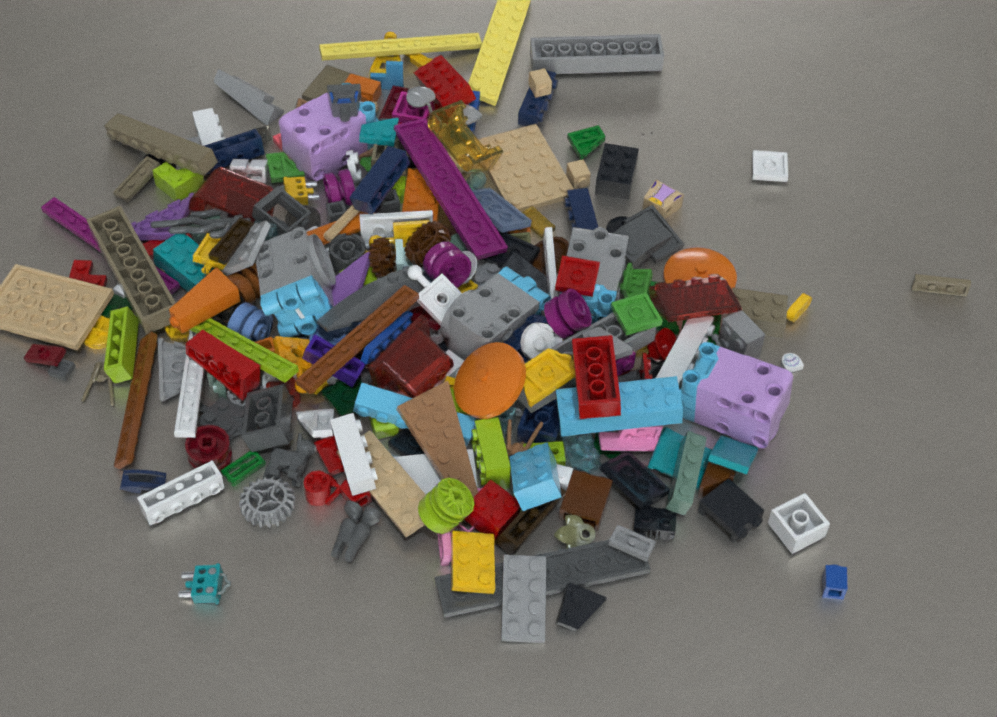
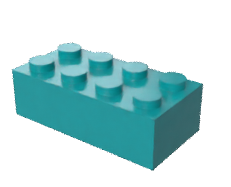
[153,233,226,292]

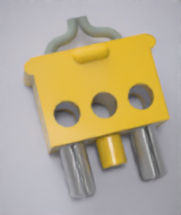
[280,177,320,206]

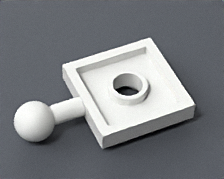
[407,265,462,326]

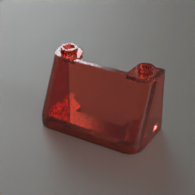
[189,167,274,224]

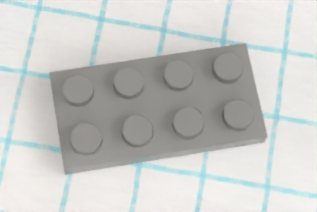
[501,555,546,643]

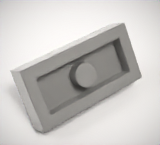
[608,525,656,562]

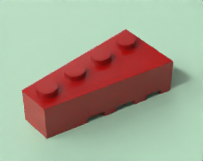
[186,329,260,401]

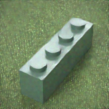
[665,431,707,516]

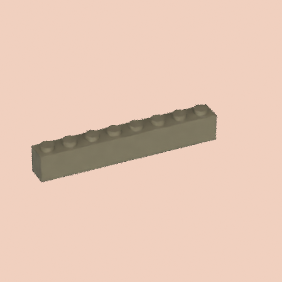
[104,113,218,176]

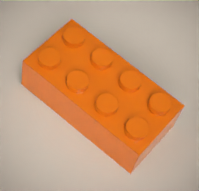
[402,168,441,222]

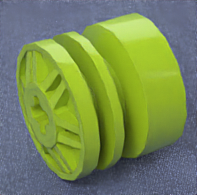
[418,478,474,534]

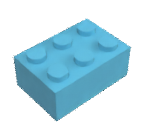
[509,442,562,511]

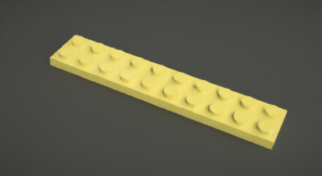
[468,0,531,106]

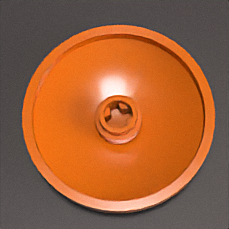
[663,247,737,307]
[454,342,526,419]

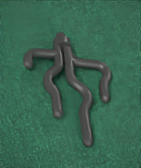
[150,208,251,239]

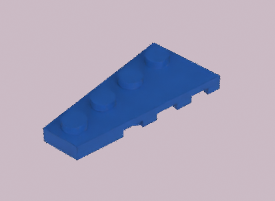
[360,311,413,365]

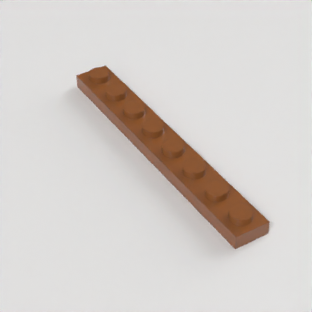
[296,285,420,394]
[114,331,158,470]

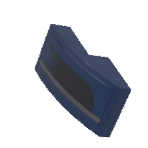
[120,470,167,494]

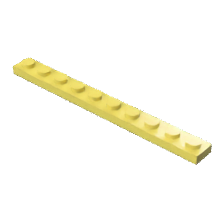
[319,33,482,61]

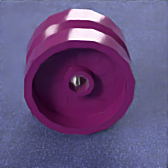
[323,169,355,206]
[423,242,471,288]
[544,289,592,339]

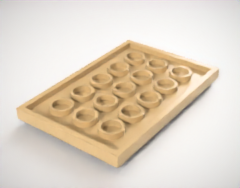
[473,124,574,212]
[0,264,114,350]

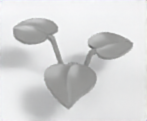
[406,86,482,142]

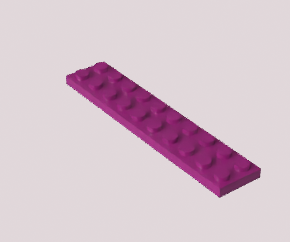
[394,118,508,260]

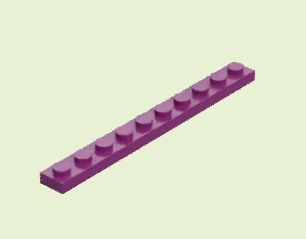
[41,197,180,295]

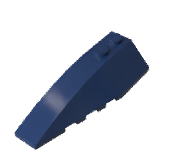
[517,399,560,444]

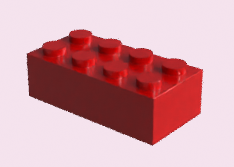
[413,55,476,117]
[572,335,621,419]

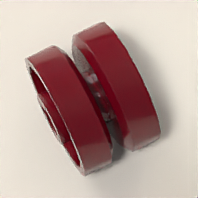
[185,425,233,473]

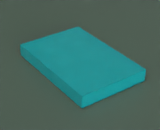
[708,435,759,474]

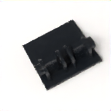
[633,505,677,541]

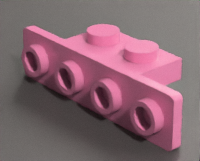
[598,425,663,452]

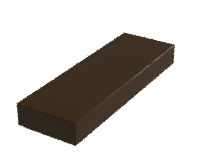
[208,217,255,265]

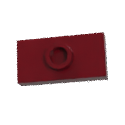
[23,344,66,366]

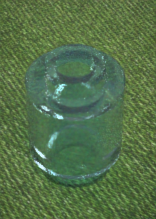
[466,171,486,191]

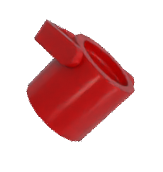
[303,470,341,506]

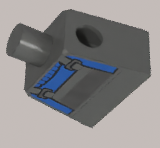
[327,84,361,122]

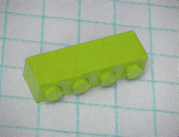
[104,306,139,384]

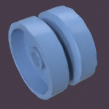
[227,302,273,342]

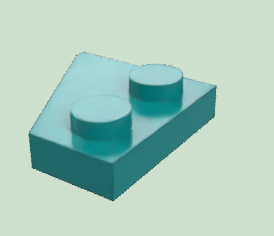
[359,118,399,147]

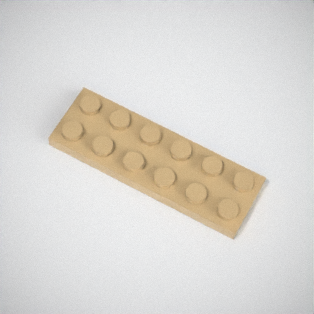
[337,430,426,537]

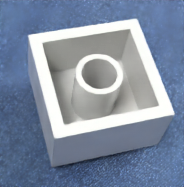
[768,493,830,554]

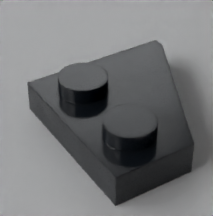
[555,582,607,631]

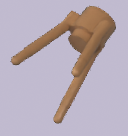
[506,419,543,462]

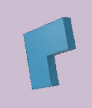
[370,61,404,90]

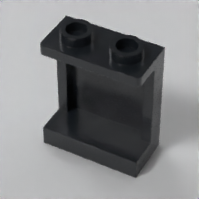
[698,478,764,543]

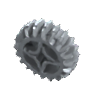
[239,475,296,529]

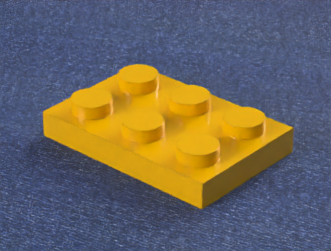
[451,531,495,594]

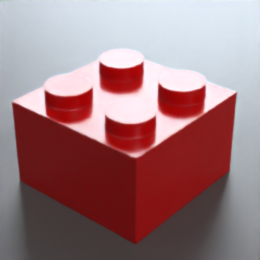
[464,480,521,541]

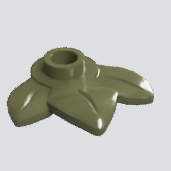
[554,515,596,549]

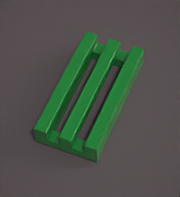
[221,450,266,487]

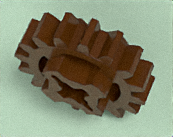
[368,237,396,278]

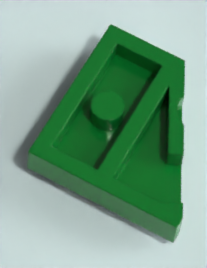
[567,125,606,160]

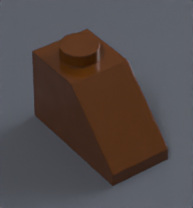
[698,462,736,499]

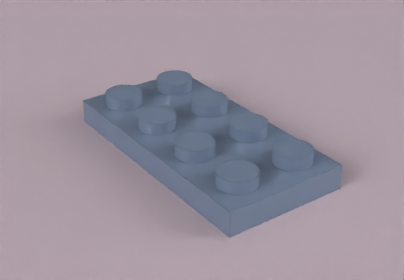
[472,187,532,233]

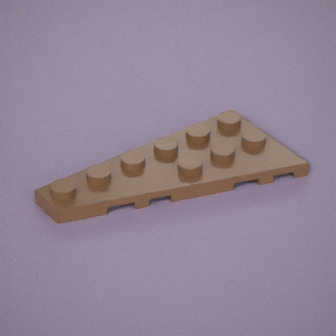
[396,381,478,497]

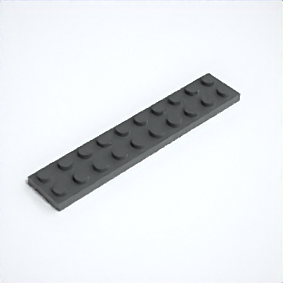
[435,540,651,618]

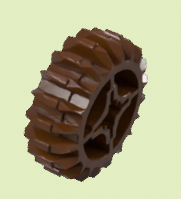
[404,221,452,268]

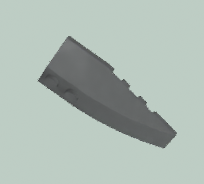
[317,266,424,332]

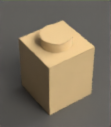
[528,68,552,98]
[566,159,591,189]

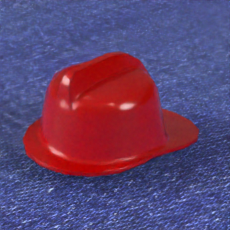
[647,328,677,362]

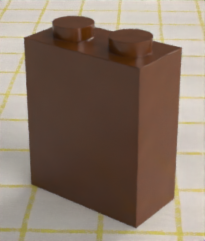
[559,470,613,531]

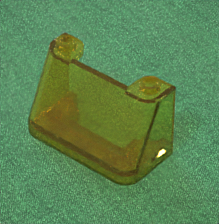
[427,100,504,172]

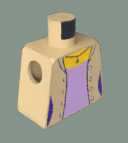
[642,180,684,219]

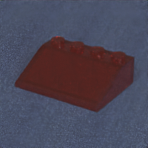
[649,274,742,322]

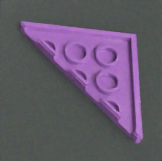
[131,193,196,240]
[331,252,371,306]

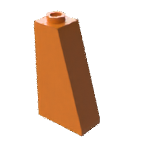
[169,268,240,333]

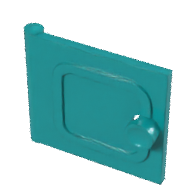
[647,427,712,490]

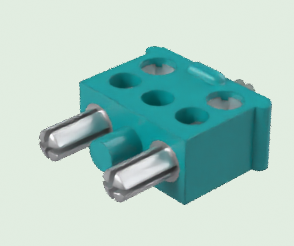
[178,563,231,605]

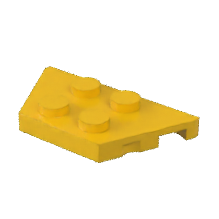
[523,348,575,407]

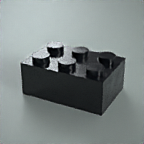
[595,143,639,200]

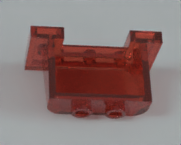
[368,314,454,398]

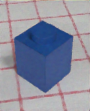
[822,564,848,600]

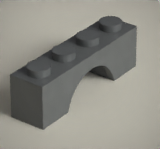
[326,189,400,223]

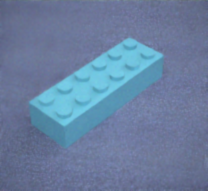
[556,376,683,436]

